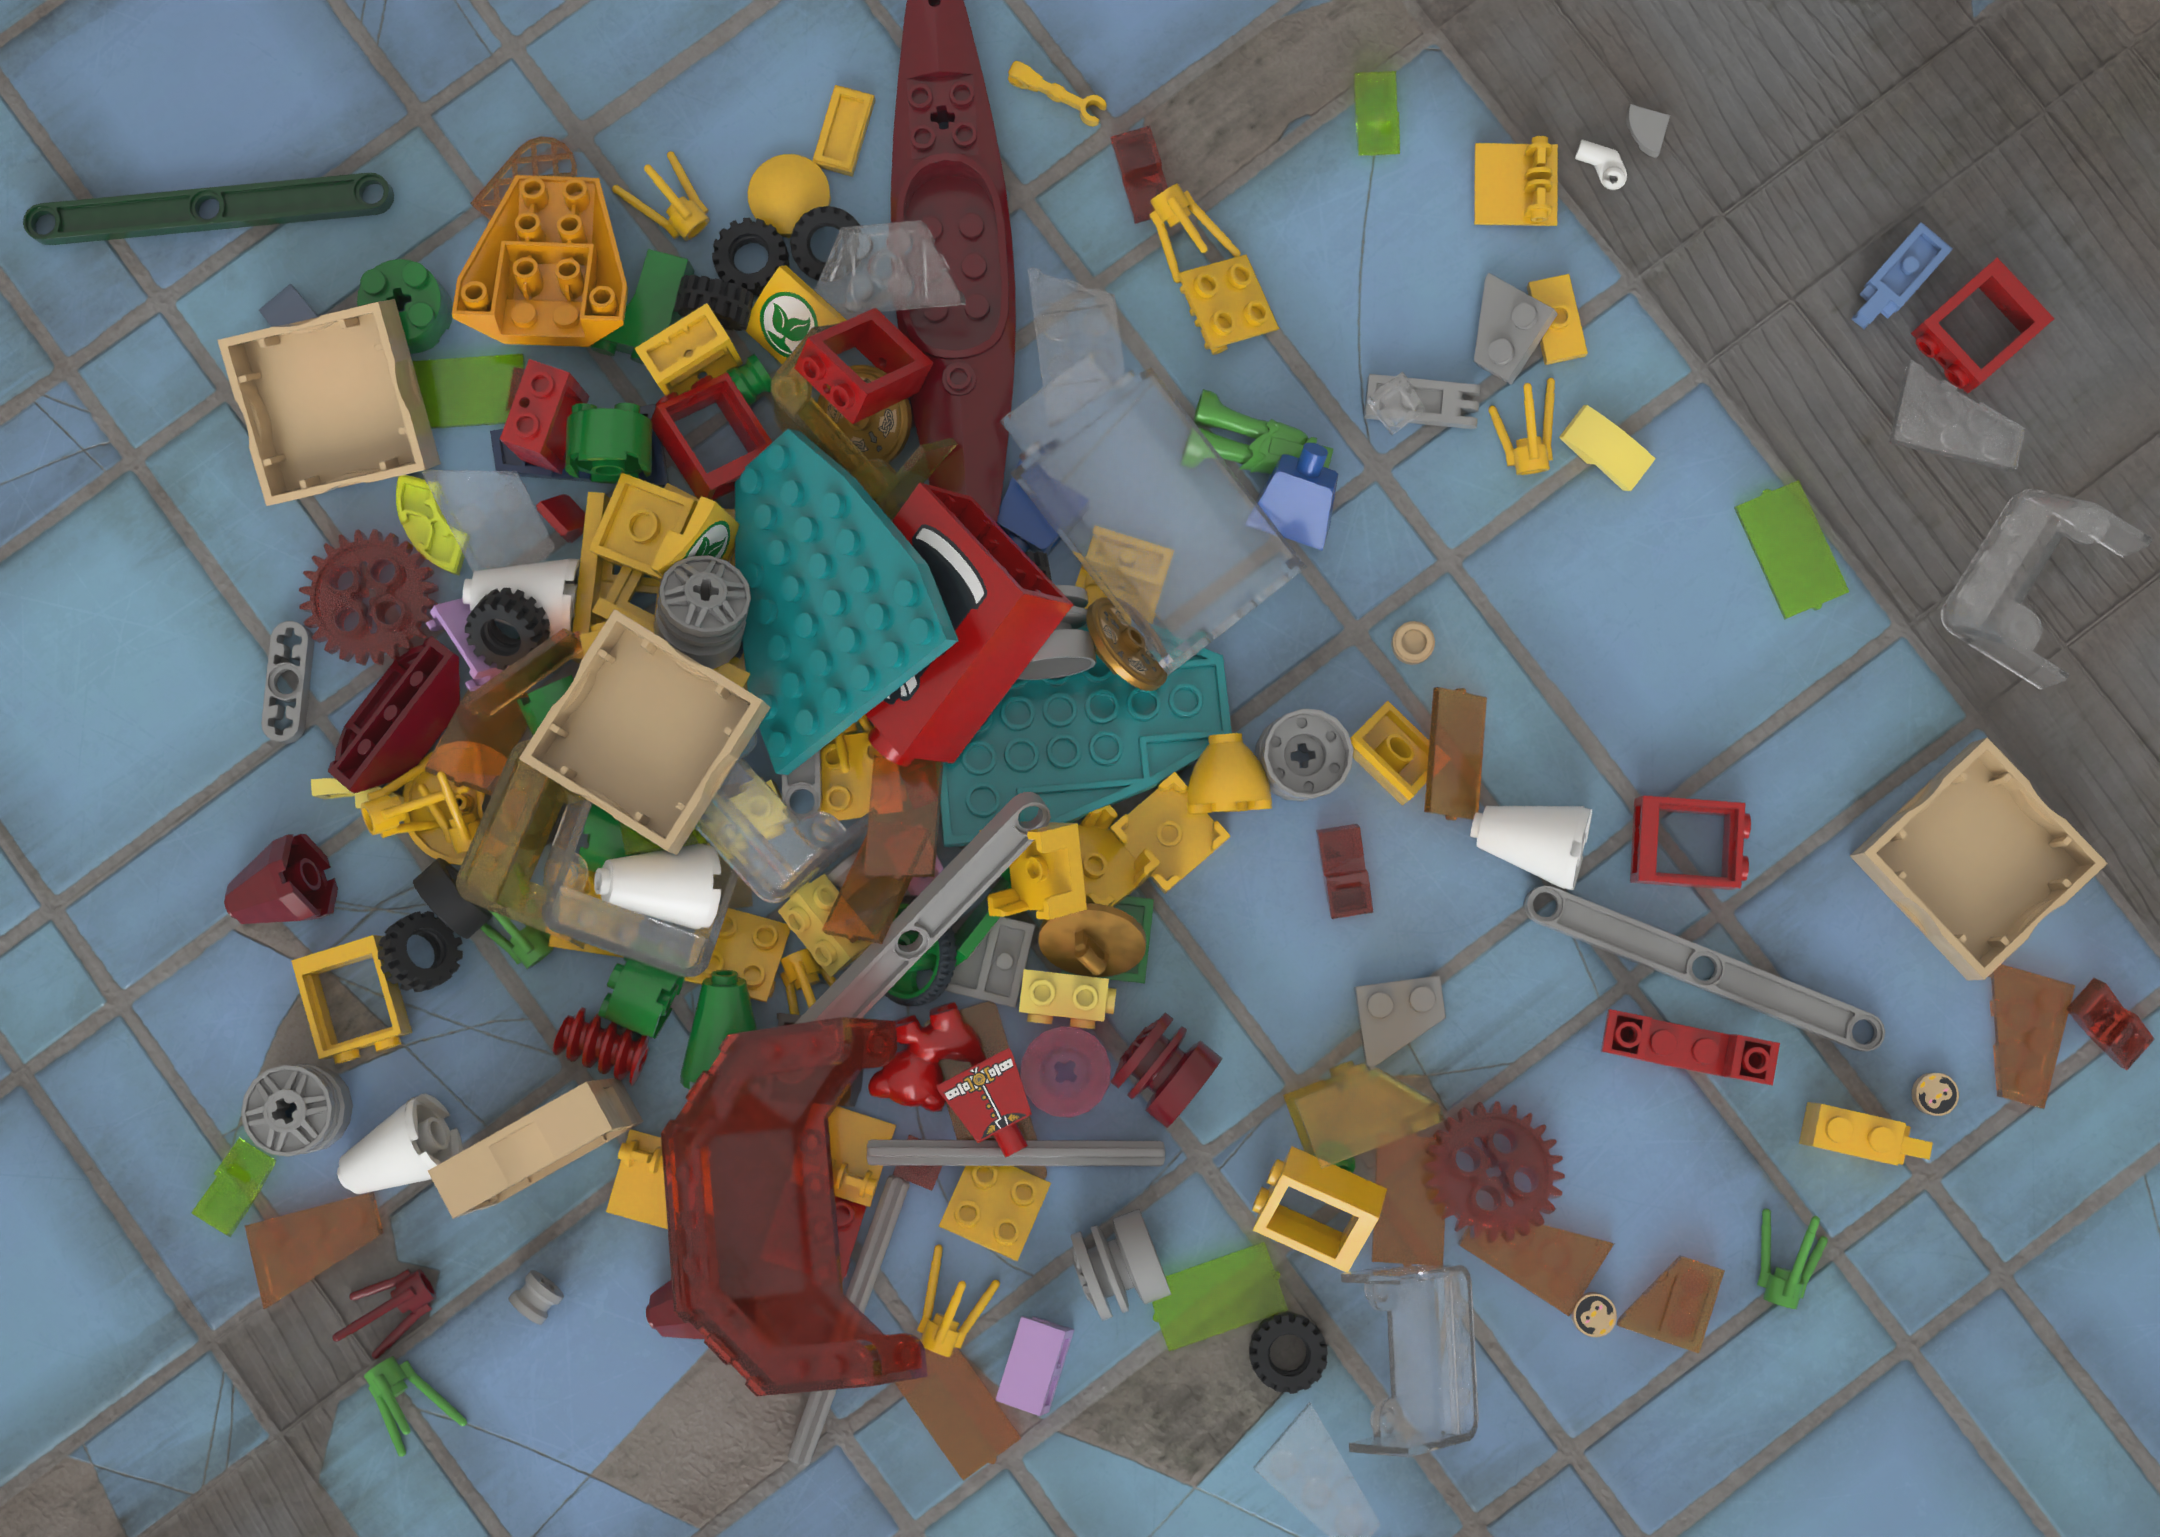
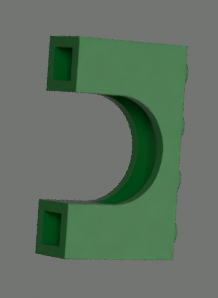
[590,249,694,365]

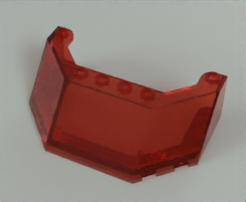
[661,1017,928,1396]

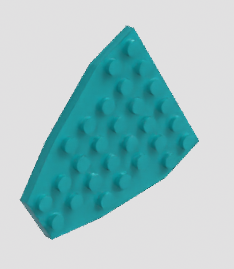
[735,429,959,775]
[936,624,1232,847]

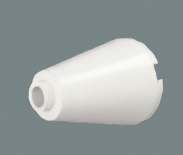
[463,559,580,643]
[1470,806,1592,890]
[594,844,721,930]
[337,1094,463,1194]

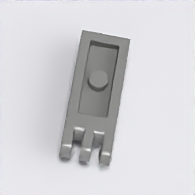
[1364,374,1481,429]

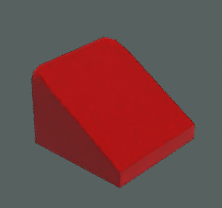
[536,494,585,543]

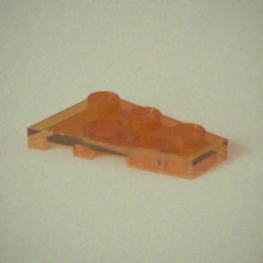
[1988,964,2076,1109]
[245,1192,383,1309]
[1458,1208,1615,1316]

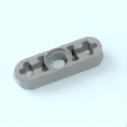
[261,621,314,744]

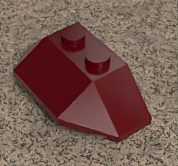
[328,636,460,794]

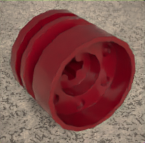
[1110,1012,1223,1128]

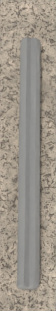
[867,1139,1165,1167]
[788,1175,910,1466]

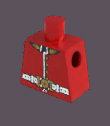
[936,1047,1032,1158]

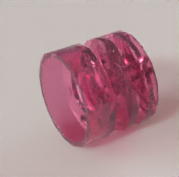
[1020,1026,1111,1118]

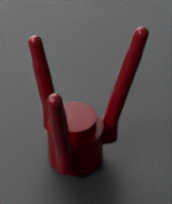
[332,1269,437,1359]

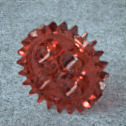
[299,529,439,666]
[1423,1101,1565,1243]

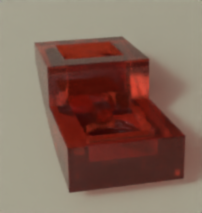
[1110,125,1168,224]
[1316,824,1373,919]
[2066,978,2155,1070]

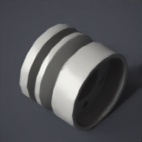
[654,555,751,669]
[1018,585,1097,680]
[1255,709,1353,802]
[241,1064,353,1157]
[1070,1209,1171,1321]

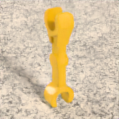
[1008,61,1107,127]

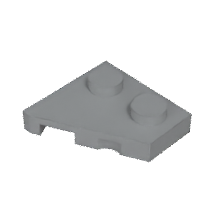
[1474,273,1558,385]
[945,917,1036,1008]
[1354,976,1446,1068]

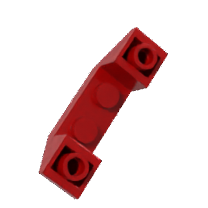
[1601,1009,1780,1086]

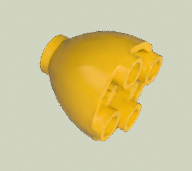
[1188,733,1272,814]

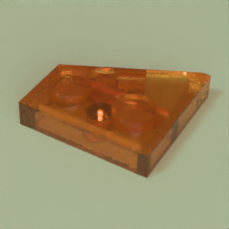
[1616,1255,1725,1353]

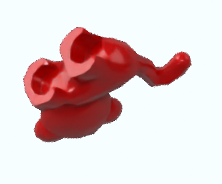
[868,1002,986,1112]

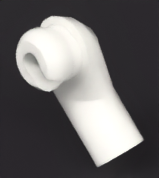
[1575,139,1627,190]

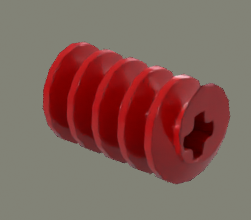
[552,1007,649,1086]

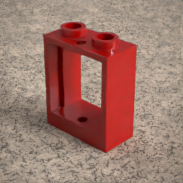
[1911,257,2055,394]
[794,307,934,424]
[500,359,590,474]
[651,372,772,501]
[1630,795,1751,890]

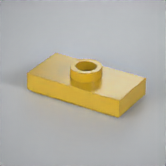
[1526,274,1588,365]

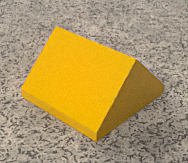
[1350,700,1448,805]

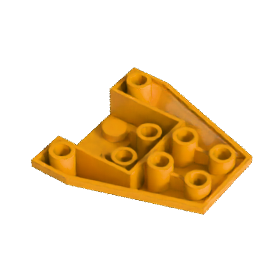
[452,175,628,347]

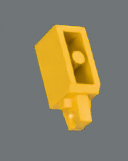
[1799,1102,1933,1166]

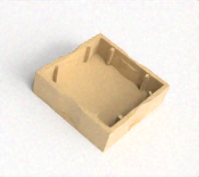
[217,299,441,506]
[519,609,771,855]
[1850,738,2108,981]
[428,1078,643,1219]

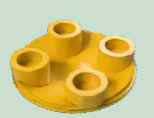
[748,154,831,238]

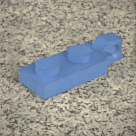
[1851,222,1953,330]

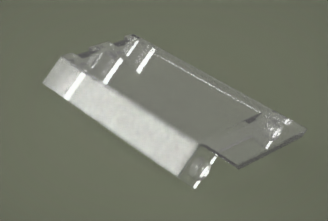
[1000,352,1307,675]

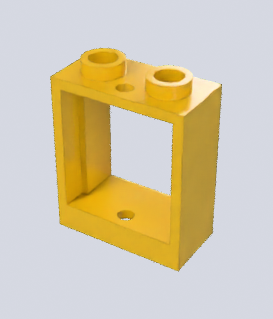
[634,303,744,396]
[291,935,412,1064]
[1252,1146,1387,1273]

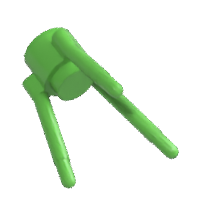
[479,862,554,969]
[1757,1208,1828,1310]
[364,1356,467,1457]

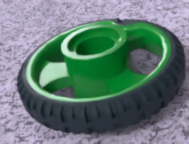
[869,895,957,1006]

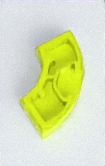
[396,475,471,576]

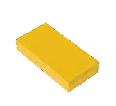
[812,85,875,177]

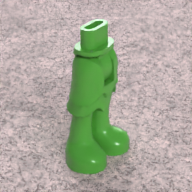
[1182,389,1333,475]

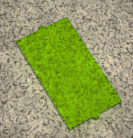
[412,354,527,429]
[1734,480,1850,620]
[1152,1242,1288,1352]

